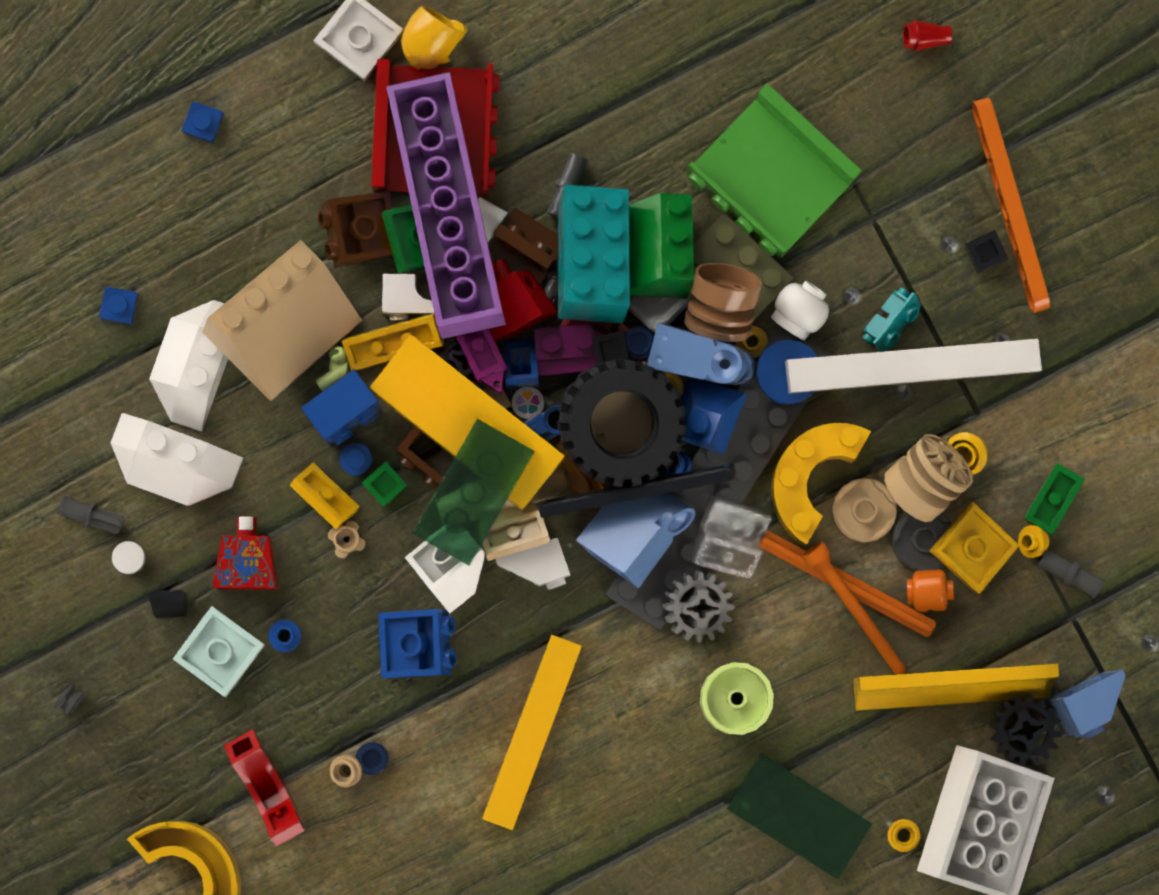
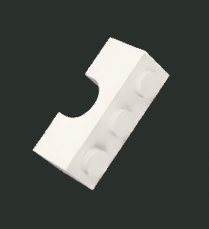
[382,274,434,323]

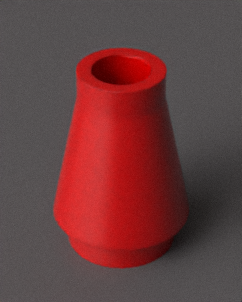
[903,20,952,52]

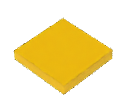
[930,502,1020,594]

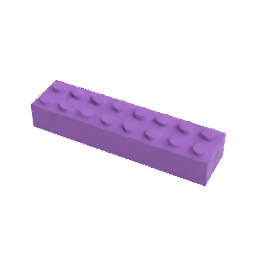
[386,72,506,339]

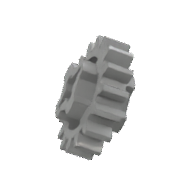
[662,571,734,643]

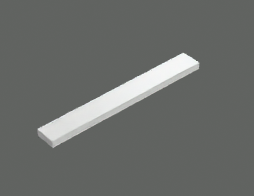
[785,339,1042,394]

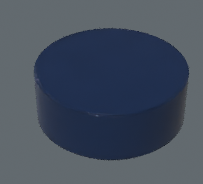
[356,742,389,775]

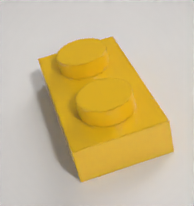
[290,463,360,530]

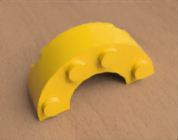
[771,423,871,547]
[127,821,241,895]

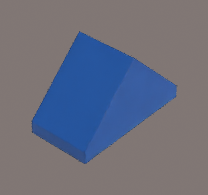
[503,338,539,390]

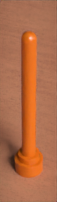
[802,541,906,675]

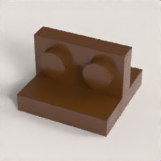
[489,207,558,286]

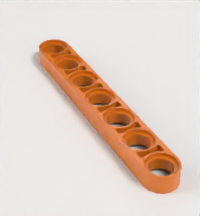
[972,97,1050,313]

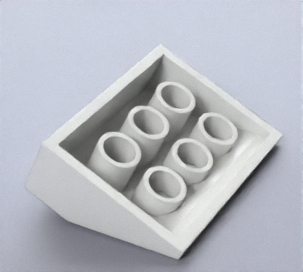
[917,745,1055,895]

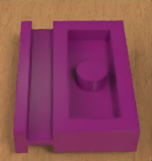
[534,324,599,376]

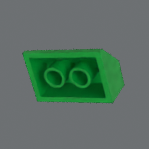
[629,193,694,299]

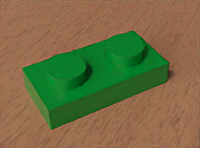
[1023,463,1085,536]

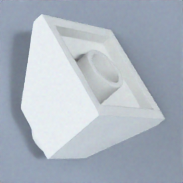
[405,523,485,613]

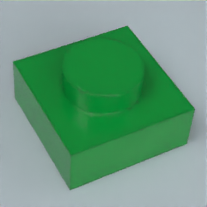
[362,462,408,508]

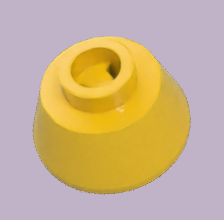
[948,432,988,475]

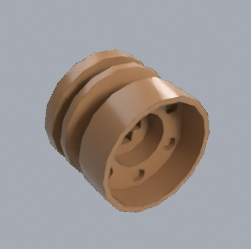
[684,263,762,342]

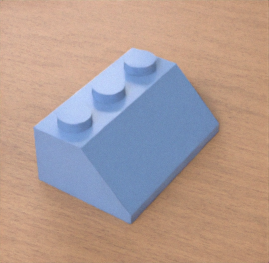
[1047,669,1126,738]

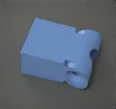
[647,323,756,385]
[576,479,696,589]

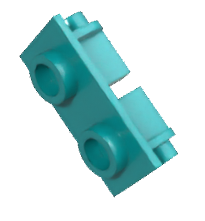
[862,287,922,352]

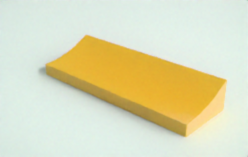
[369,334,565,511]
[853,664,1059,711]

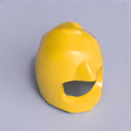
[401,6,468,70]

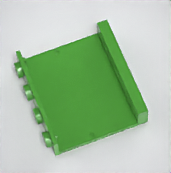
[686,83,862,259]

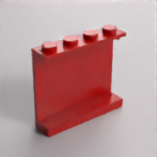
[371,59,499,196]

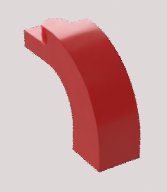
[224,729,305,847]

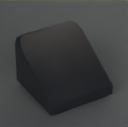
[149,590,187,618]

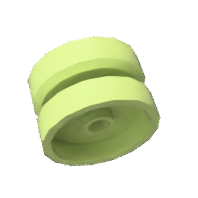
[700,662,774,735]

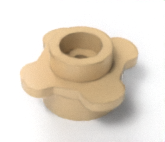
[328,521,366,558]

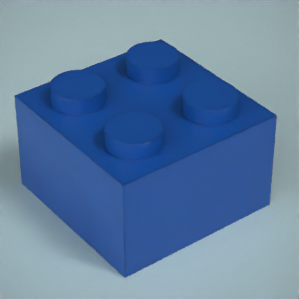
[301,369,382,446]

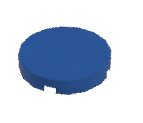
[756,340,817,405]

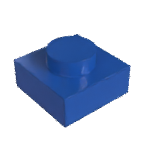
[182,101,224,144]
[99,286,139,325]

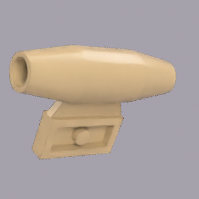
[436,464,568,561]

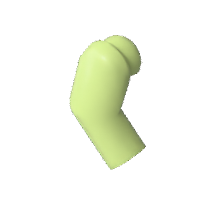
[315,346,350,392]

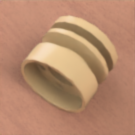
[884,434,973,522]

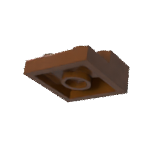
[318,191,393,268]

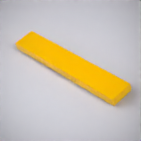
[482,634,582,830]

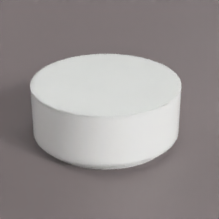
[112,541,146,574]

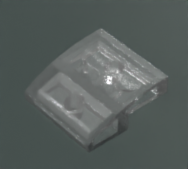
[691,496,772,580]

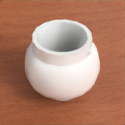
[771,280,829,340]

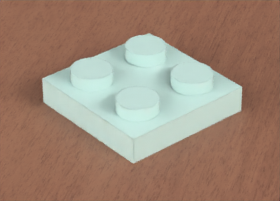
[173,606,265,698]

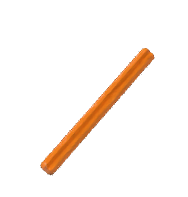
[759,531,936,637]

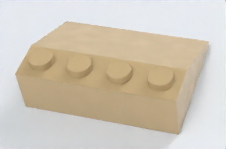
[202,240,363,401]

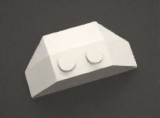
[149,300,228,432]
[111,413,243,506]

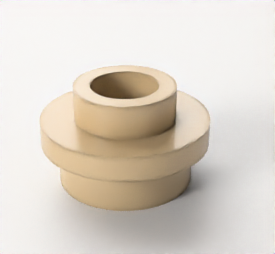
[330,754,362,788]

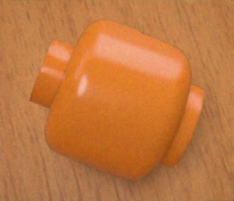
[907,569,954,612]

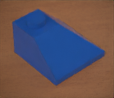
[680,377,747,455]

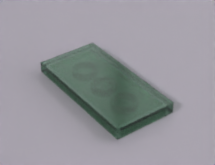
[412,419,535,566]
[726,753,872,879]

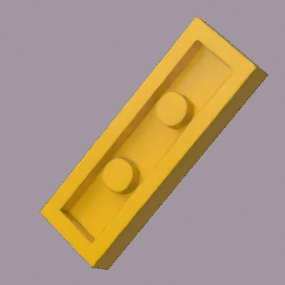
[342,313,445,371]

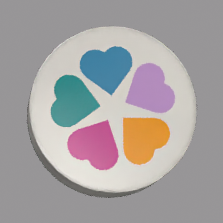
[512,387,544,420]

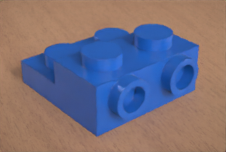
[378,609,457,678]

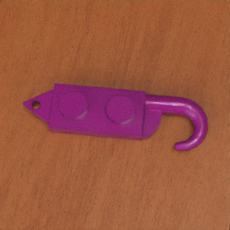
[456,329,507,394]

